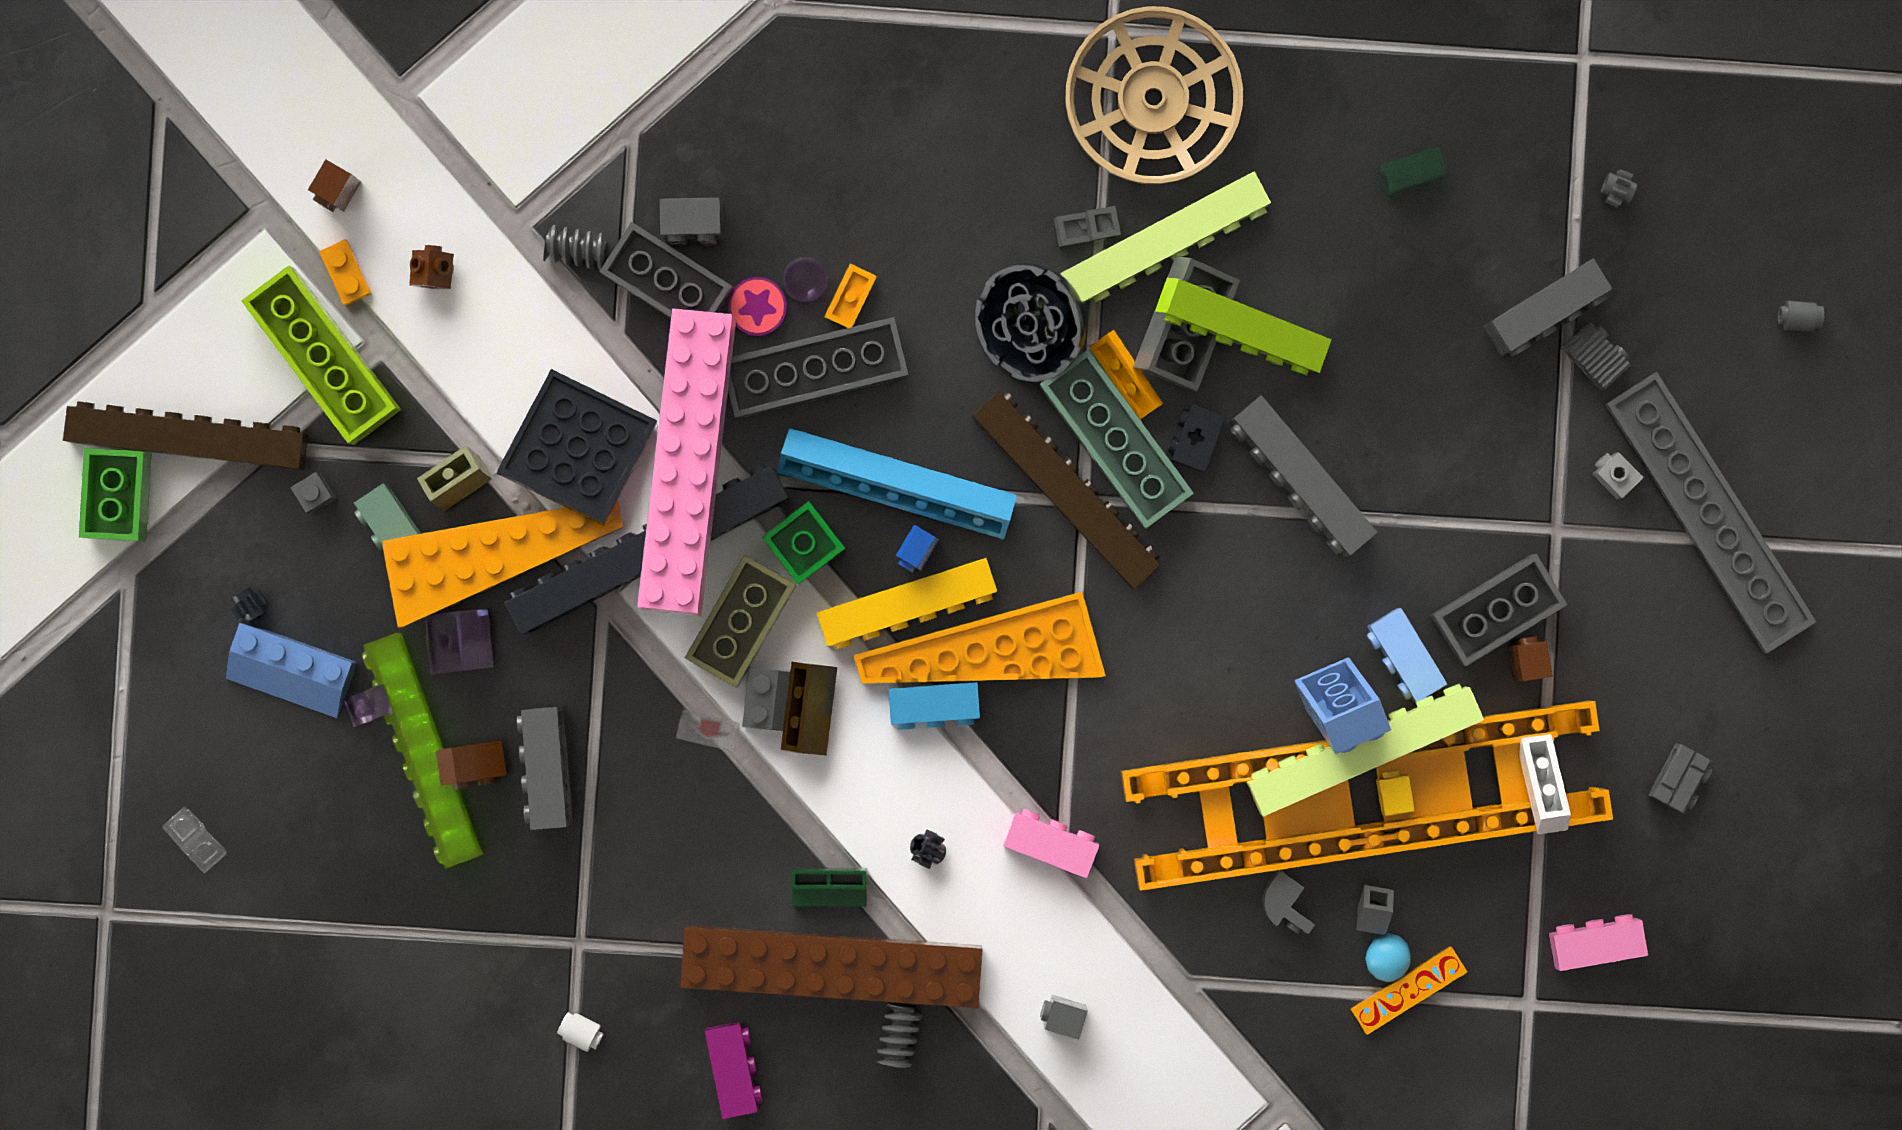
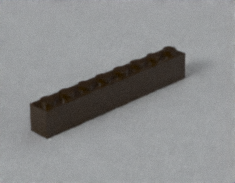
[972,391,1160,589]
[62,401,308,470]

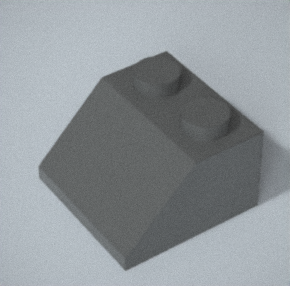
[742,667,790,731]

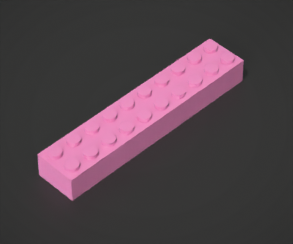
[637,309,736,616]

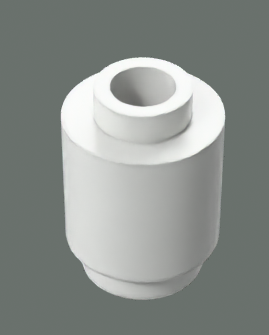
[557,1012,603,1052]

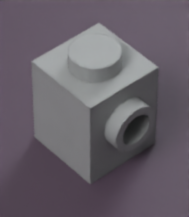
[1592,452,1644,499]

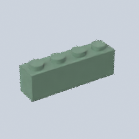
[354,483,421,551]

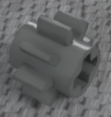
[1601,169,1637,208]

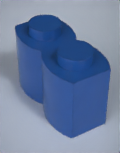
[896,525,939,573]

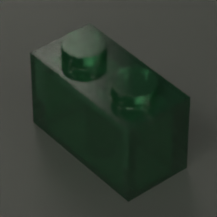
[1378,146,1448,197]

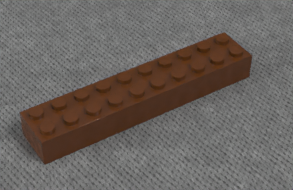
[680,925,982,1008]

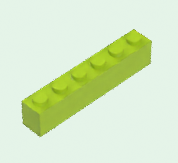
[1155,278,1332,376]

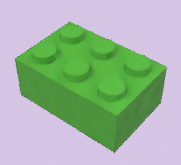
[78,448,152,542]

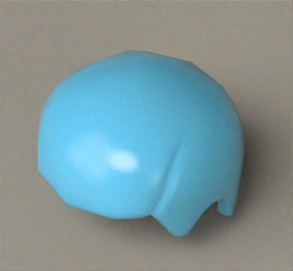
[1365,933,1411,982]

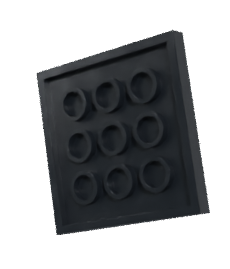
[497,369,657,526]

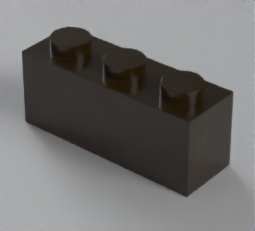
[781,661,837,756]

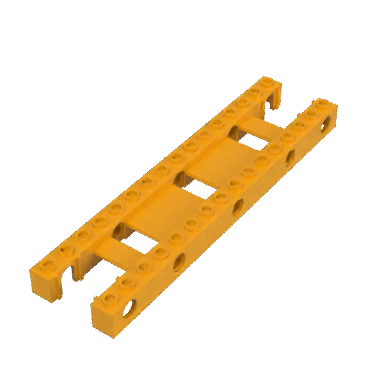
[1121,700,1613,891]

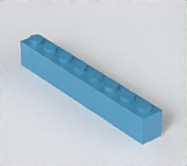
[776,428,1017,539]

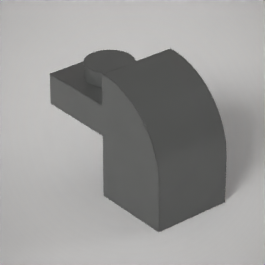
[1262,870,1315,934]

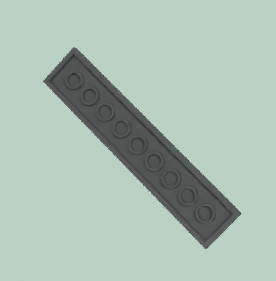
[1605,372,1817,654]

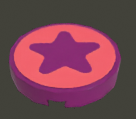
[728,277,787,336]

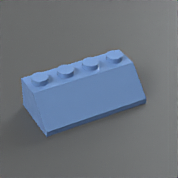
[226,623,358,718]

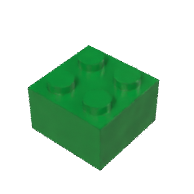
[762,501,846,585]

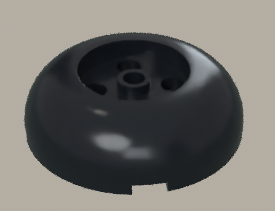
[975,263,1087,382]

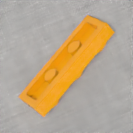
[1089,330,1163,419]

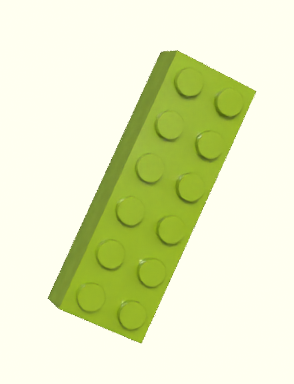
[241,265,401,445]

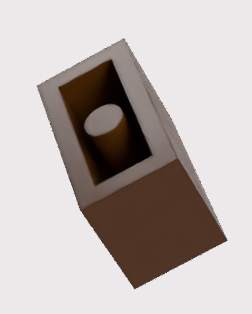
[308,159,361,212]
[1508,636,1553,681]
[435,740,507,790]

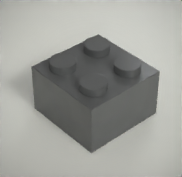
[660,197,724,246]

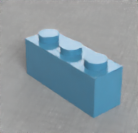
[888,682,980,730]

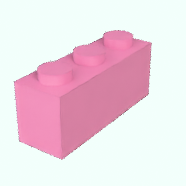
[1003,809,1099,878]
[1549,914,1648,971]

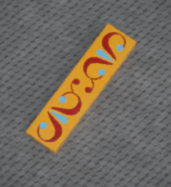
[1350,946,1467,1035]

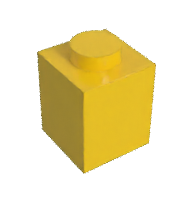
[1376,770,1415,816]

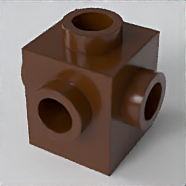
[409,245,454,289]

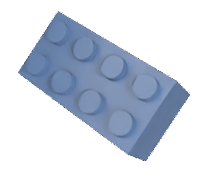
[1294,657,1391,754]

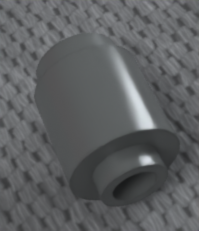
[1778,301,1824,332]

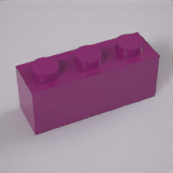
[705,1021,763,1119]

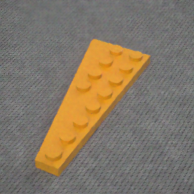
[382,500,623,628]
[854,592,1106,684]

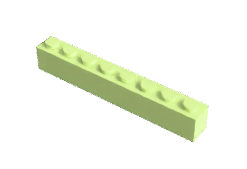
[1060,171,1271,304]
[1247,684,1484,816]

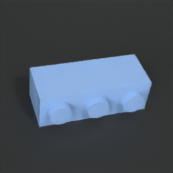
[1367,608,1447,702]

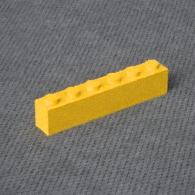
[816,558,997,650]

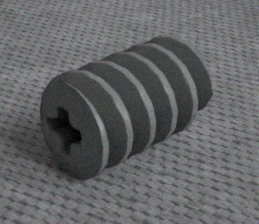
[543,225,608,270]
[876,1002,922,1068]

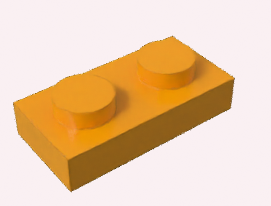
[319,239,372,306]
[824,263,877,328]

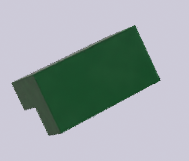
[791,868,867,907]

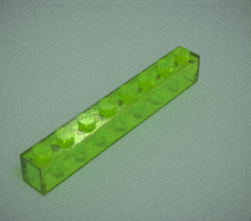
[362,633,483,869]

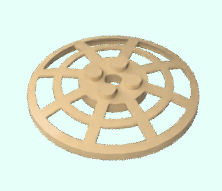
[1065,6,1243,184]

